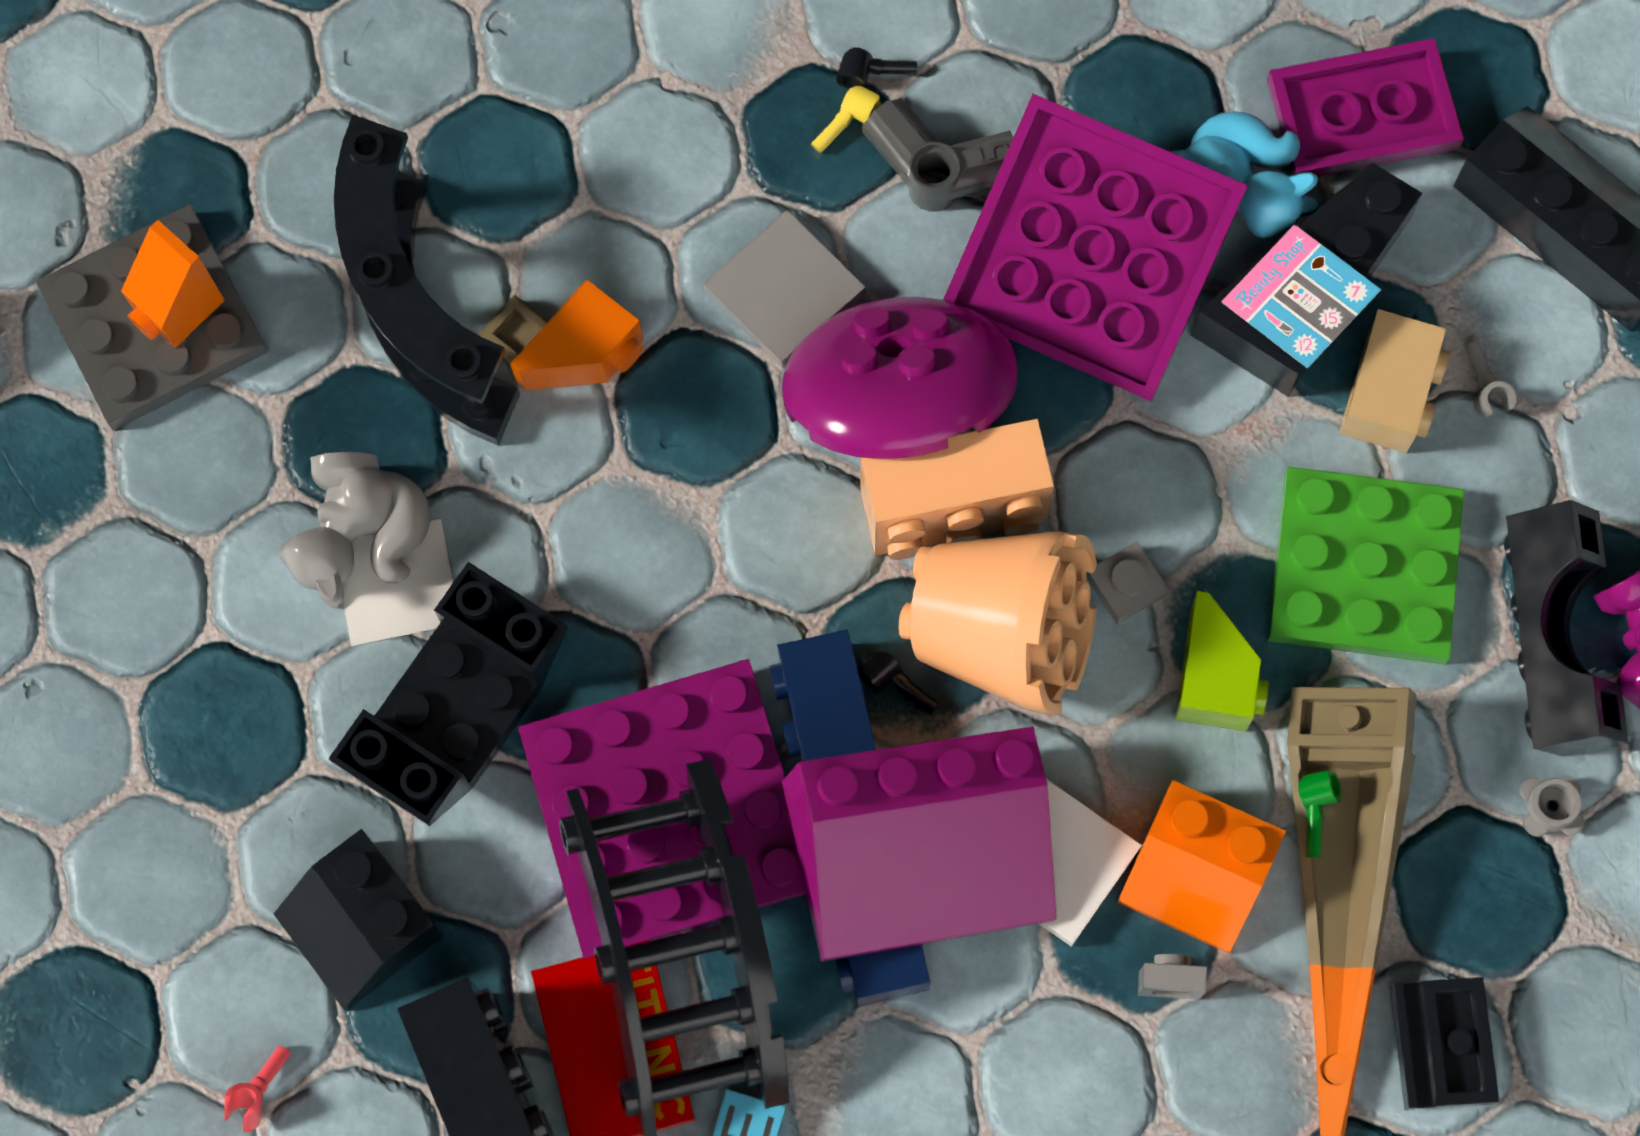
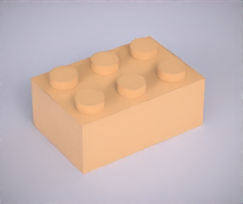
[860,419,1054,560]

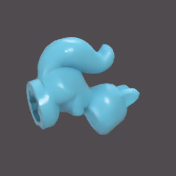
[1172,111,1319,240]

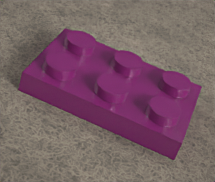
[1267,38,1464,177]

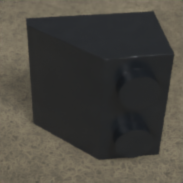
[273,828,444,1011]

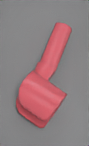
[224,1045,291,1133]

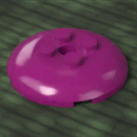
[782,297,1018,459]

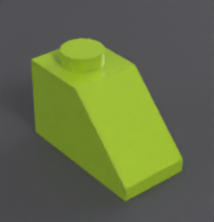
[1175,591,1269,732]

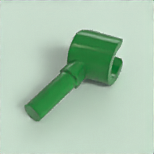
[1298,770,1342,858]

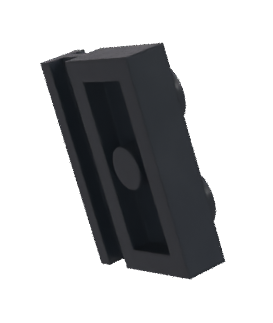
[1390,977,1499,1111]

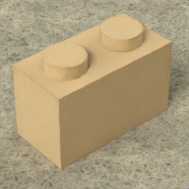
[1339,309,1450,453]

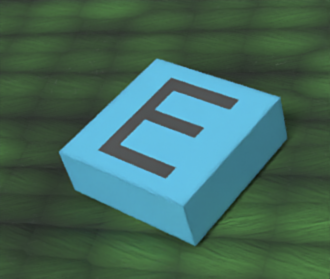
[713,1089,786,1136]

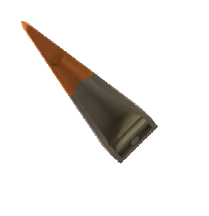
[1287,687,1416,1136]

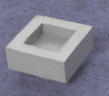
[1087,541,1169,625]
[1138,954,1207,1000]

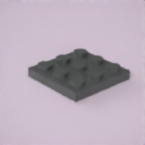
[35,204,269,431]

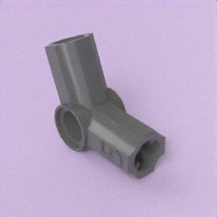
[862,97,1013,212]

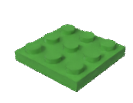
[1267,466,1464,665]

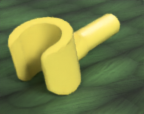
[811,86,881,153]

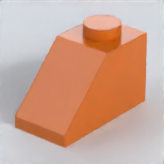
[121,220,225,348]
[510,279,644,391]

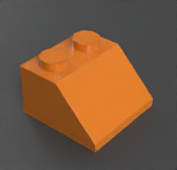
[1117,780,1286,954]

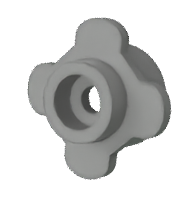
[1520,775,1585,837]

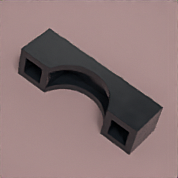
[1504,500,1629,757]

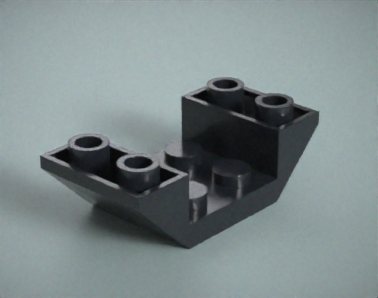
[328,562,568,827]

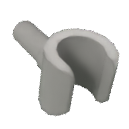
[1465,340,1517,418]

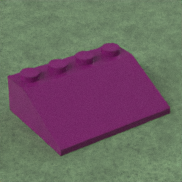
[782,726,1057,962]

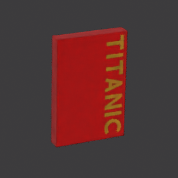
[531,939,696,1136]

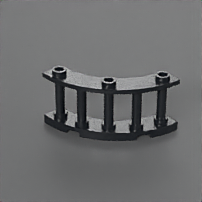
[334,114,520,446]
[559,759,790,1136]

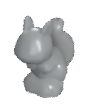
[278,452,430,608]

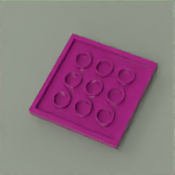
[943,94,1249,401]
[518,658,806,959]

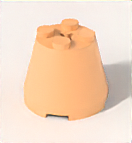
[899,531,1097,715]

